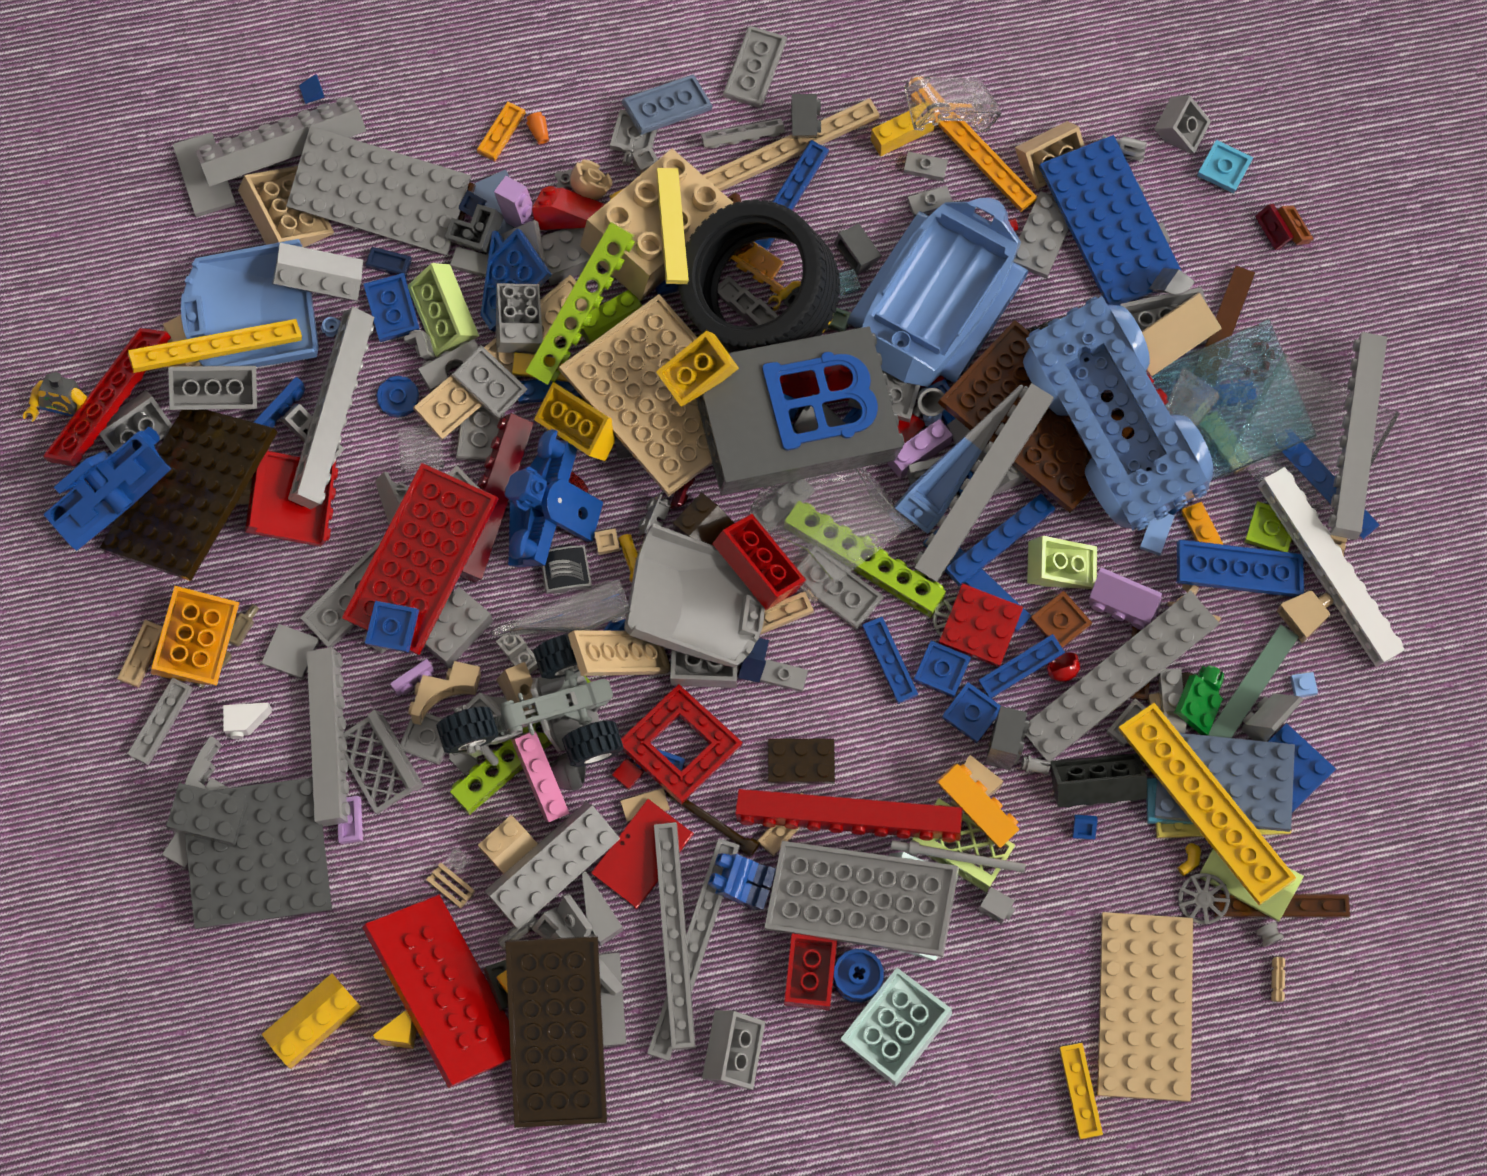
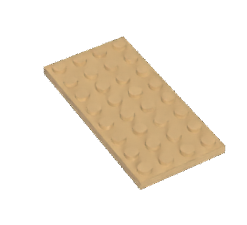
[1097,912,1193,1102]

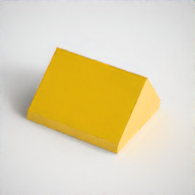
[373,1010,417,1049]

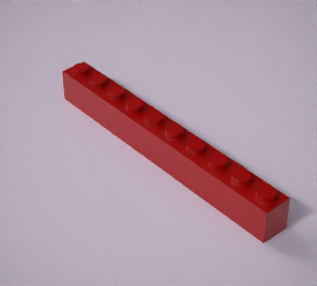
[735,789,963,843]

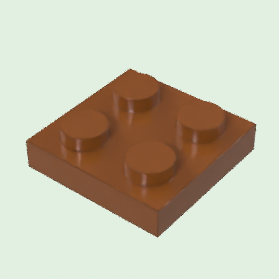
[1030,591,1092,648]

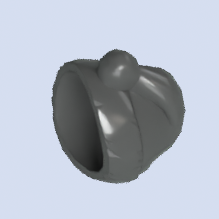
[550,753,586,791]

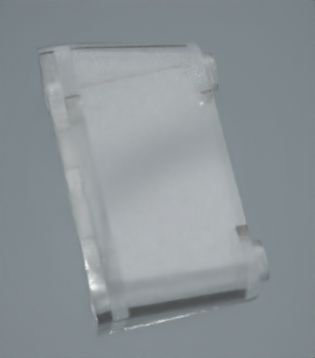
[904,75,1001,132]

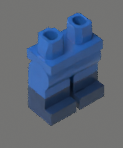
[708,853,776,911]

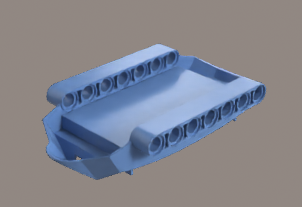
[847,198,1028,387]

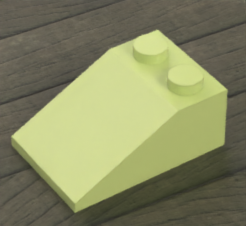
[1027,536,1097,589]

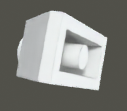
[223,703,272,739]

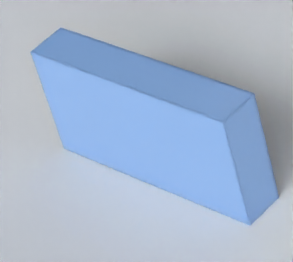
[1139,514,1174,556]

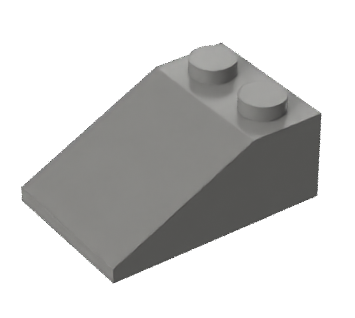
[1241,693,1304,742]

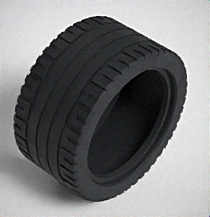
[678,200,840,353]

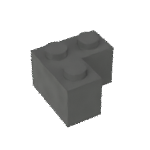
[791,94,821,139]
[445,204,504,255]

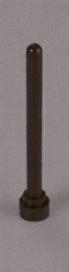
[667,792,760,858]

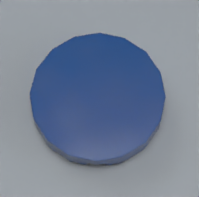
[376,376,420,418]

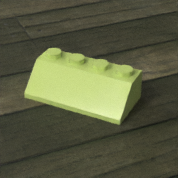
[408,263,479,357]
[1200,849,1304,922]

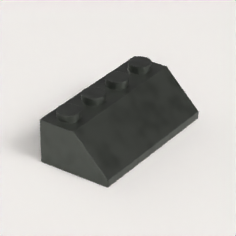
[1050,753,1147,808]

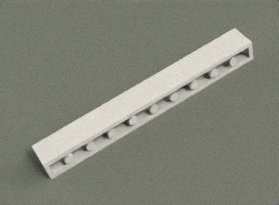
[1257,467,1405,668]

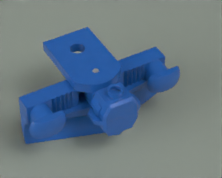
[43,427,172,551]
[505,429,603,567]

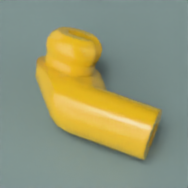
[1177,843,1201,876]

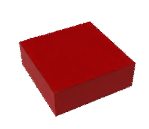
[612,758,643,790]

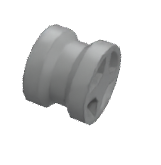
[1255,921,1284,948]

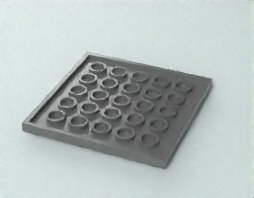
[185,777,332,929]

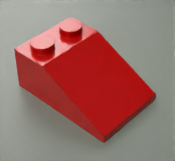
[532,186,605,230]

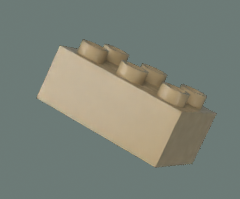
[580,148,733,301]

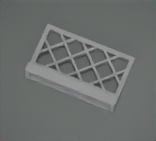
[344,710,424,814]

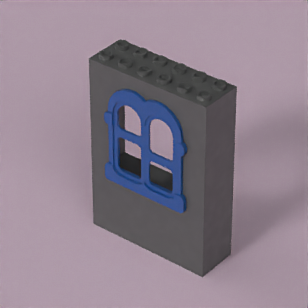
[696,326,904,496]

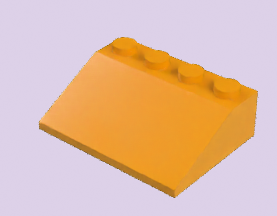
[151,586,240,686]

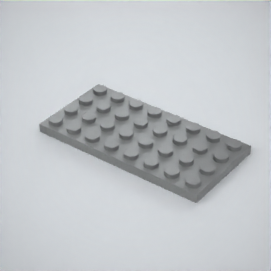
[286,126,471,256]
[764,841,959,957]

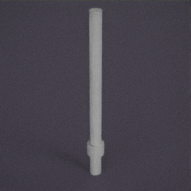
[890,840,1026,873]

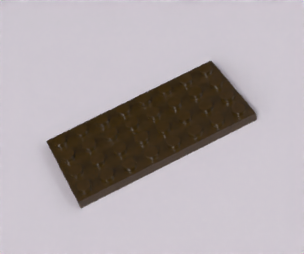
[505,936,607,1128]

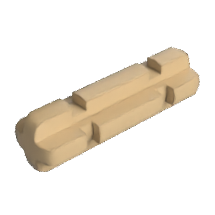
[1271,957,1285,1002]

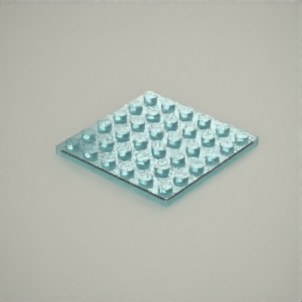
[1153,319,1317,481]

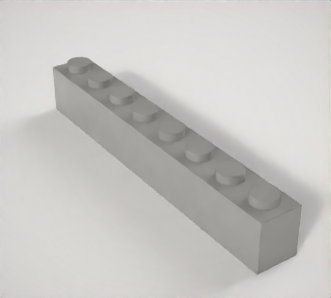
[307,647,350,827]

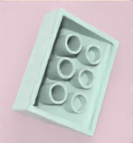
[840,968,952,1087]

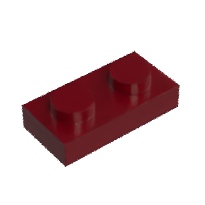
[1255,204,1294,250]

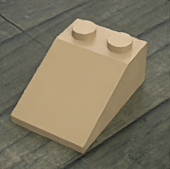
[478,815,538,874]

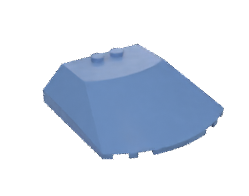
[181,239,319,367]

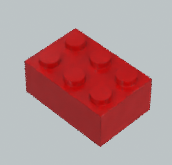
[784,933,837,1011]

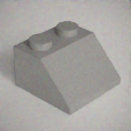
[1154,95,1211,154]

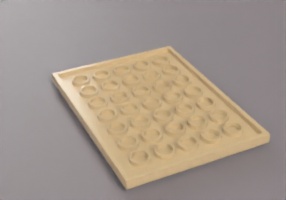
[559,294,712,497]

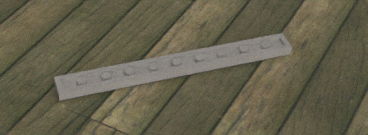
[654,822,696,1050]
[647,838,740,1061]

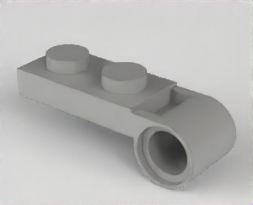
[1158,669,1186,733]

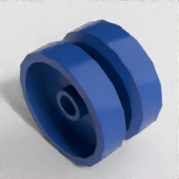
[833,949,884,1003]

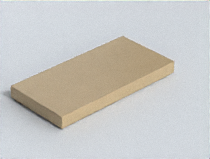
[1142,293,1222,376]

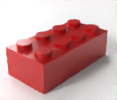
[713,514,806,611]

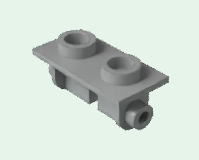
[637,494,671,536]

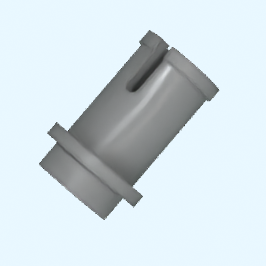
[1021,755,1050,775]

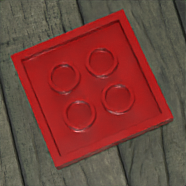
[939,583,1023,667]

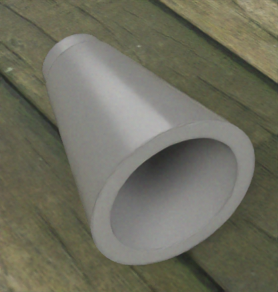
[912,387,944,417]

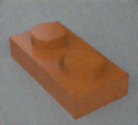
[1278,205,1314,245]

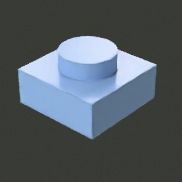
[1290,672,1318,697]

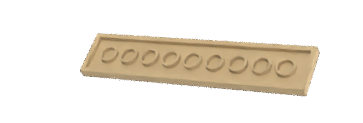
[413,275,595,441]

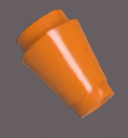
[526,112,549,145]

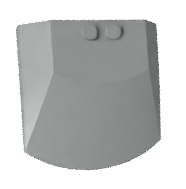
[624,524,765,668]

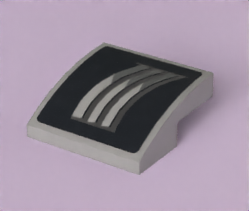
[541,545,592,594]

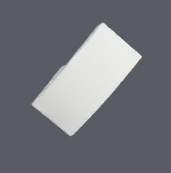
[496,628,538,674]

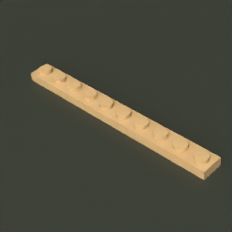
[703,98,880,191]

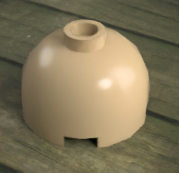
[570,159,612,200]

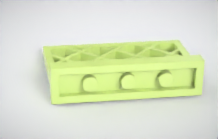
[912,798,1015,892]

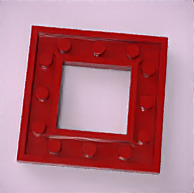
[621,684,743,805]

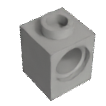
[978,887,1015,924]

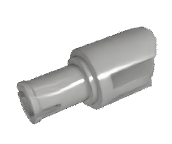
[1101,134,1147,162]

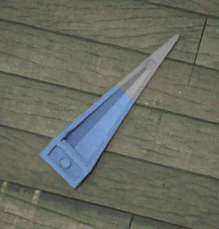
[894,385,1023,534]

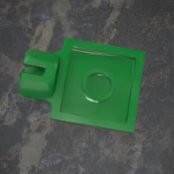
[1174,665,1224,736]

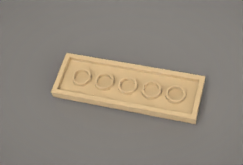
[568,630,671,676]

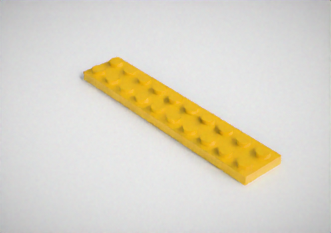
[1118,703,1296,906]

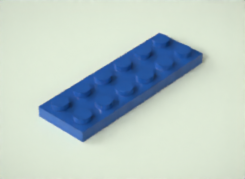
[1177,540,1304,597]

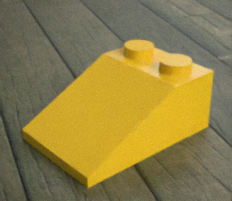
[656,331,739,407]

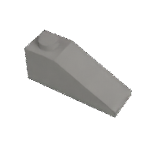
[280,404,345,458]
[582,871,623,946]

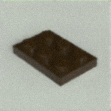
[768,739,835,784]

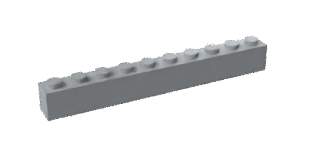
[288,306,374,509]
[1328,332,1387,540]
[914,383,1054,582]

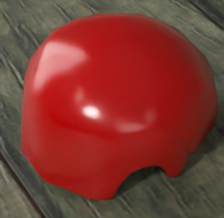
[1047,652,1080,682]

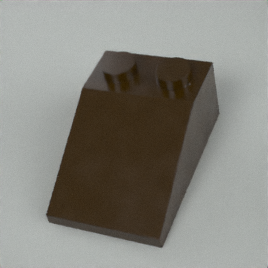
[673,492,734,546]

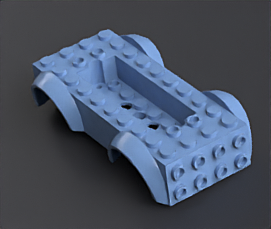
[1023,296,1213,531]

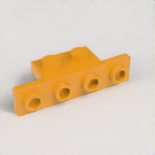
[729,242,785,295]

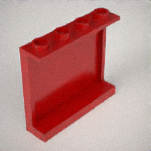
[245,449,338,547]

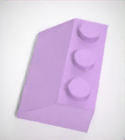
[1089,568,1162,630]

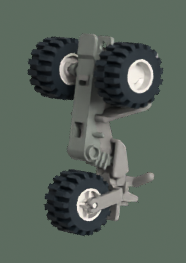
[436,633,624,767]

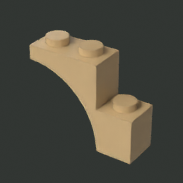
[408,661,481,725]

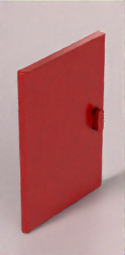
[591,799,694,909]

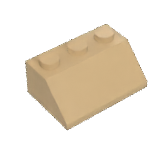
[1015,121,1085,189]

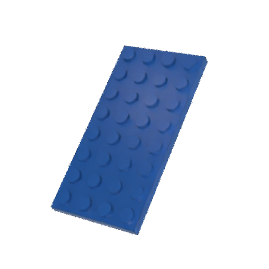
[1039,135,1182,306]

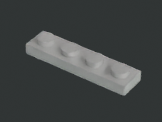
[701,118,785,148]
[128,677,193,766]

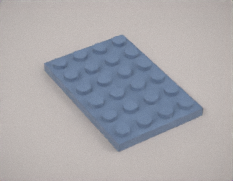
[1154,733,1295,832]

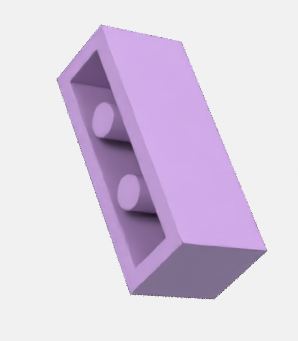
[494,176,534,228]
[887,419,953,479]

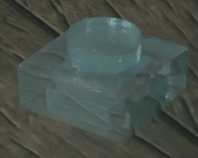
[838,269,861,296]

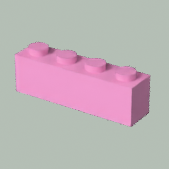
[511,730,569,822]

